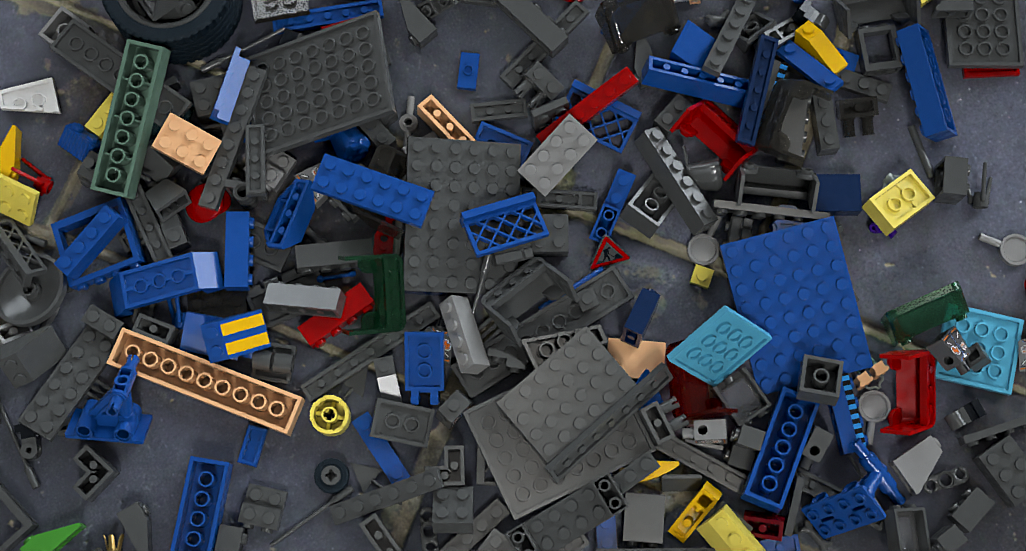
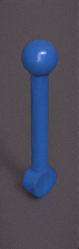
[316,271,356,283]

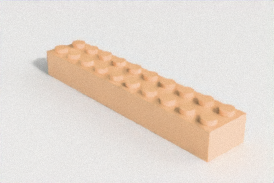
[107,327,306,436]

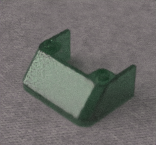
[338,253,406,336]
[880,281,970,347]

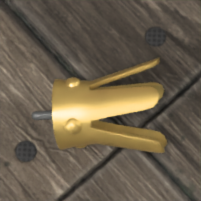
[103,534,124,551]

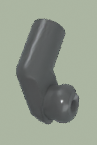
[705,9,731,28]

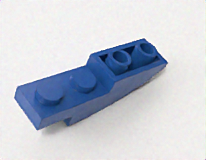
[589,168,636,243]

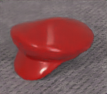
[185,183,231,223]

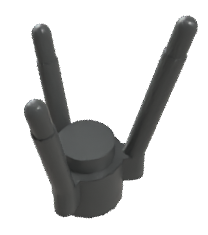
[967,162,992,209]

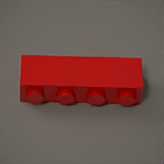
[297,282,375,349]

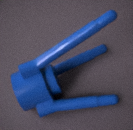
[167,295,197,330]

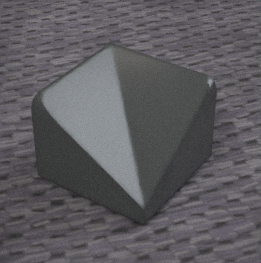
[965,342,992,372]

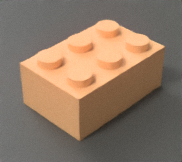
[151,112,222,175]

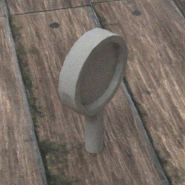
[687,215,722,267]
[978,233,1026,267]
[857,390,891,445]

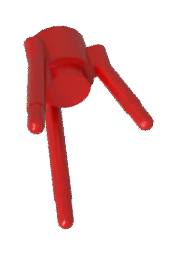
[11,158,54,196]

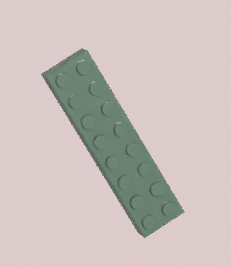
[90,39,171,200]

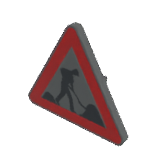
[589,235,630,270]

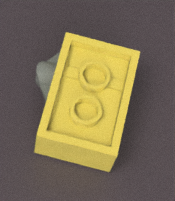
[862,169,935,236]

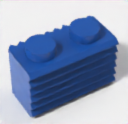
[58,122,101,162]

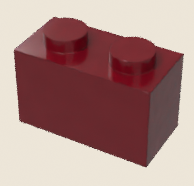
[743,510,785,541]

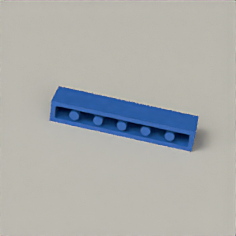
[641,55,749,108]

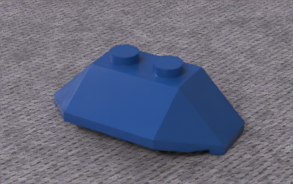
[264,179,315,250]

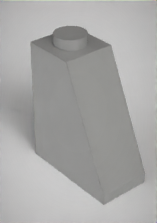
[888,435,943,496]

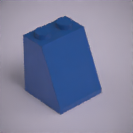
[669,20,716,68]

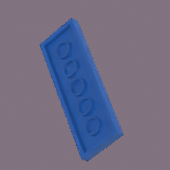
[311,153,435,229]

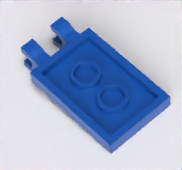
[180,311,253,361]
[404,331,445,405]

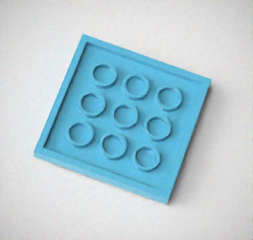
[936,302,1024,396]
[666,305,772,387]

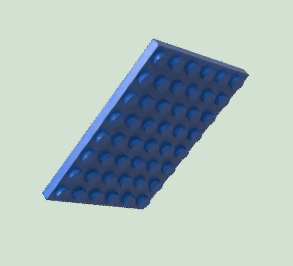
[719,216,873,395]

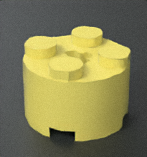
[310,395,351,436]

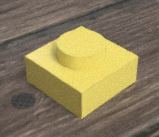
[690,264,714,289]

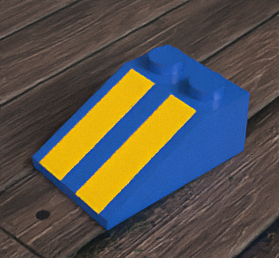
[200,309,271,363]

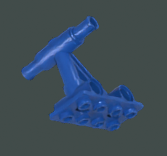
[65,354,153,444]
[801,438,906,539]

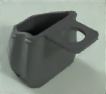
[683,145,723,191]

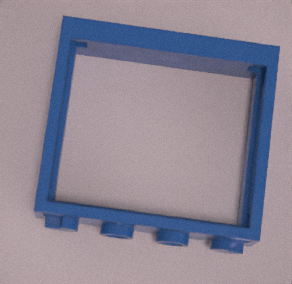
[51,197,147,291]

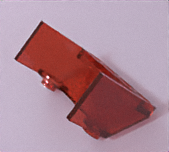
[666,340,738,420]

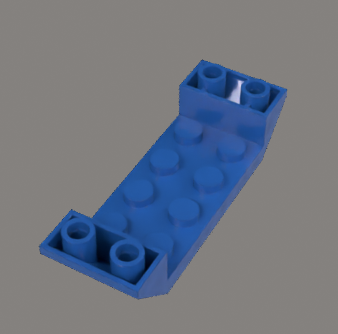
[109,252,225,319]

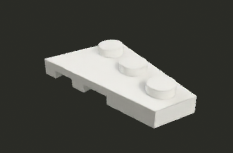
[0,77,61,114]

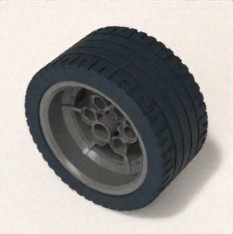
[102,0,243,65]

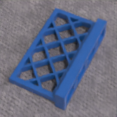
[555,79,642,154]
[460,192,549,258]

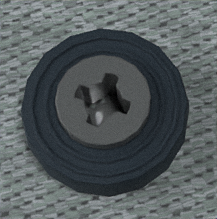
[314,458,350,494]

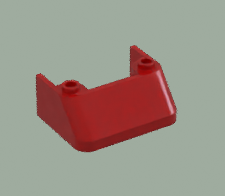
[670,99,760,182]
[879,350,936,436]

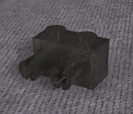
[835,96,879,138]

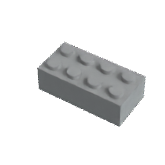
[517,114,598,197]

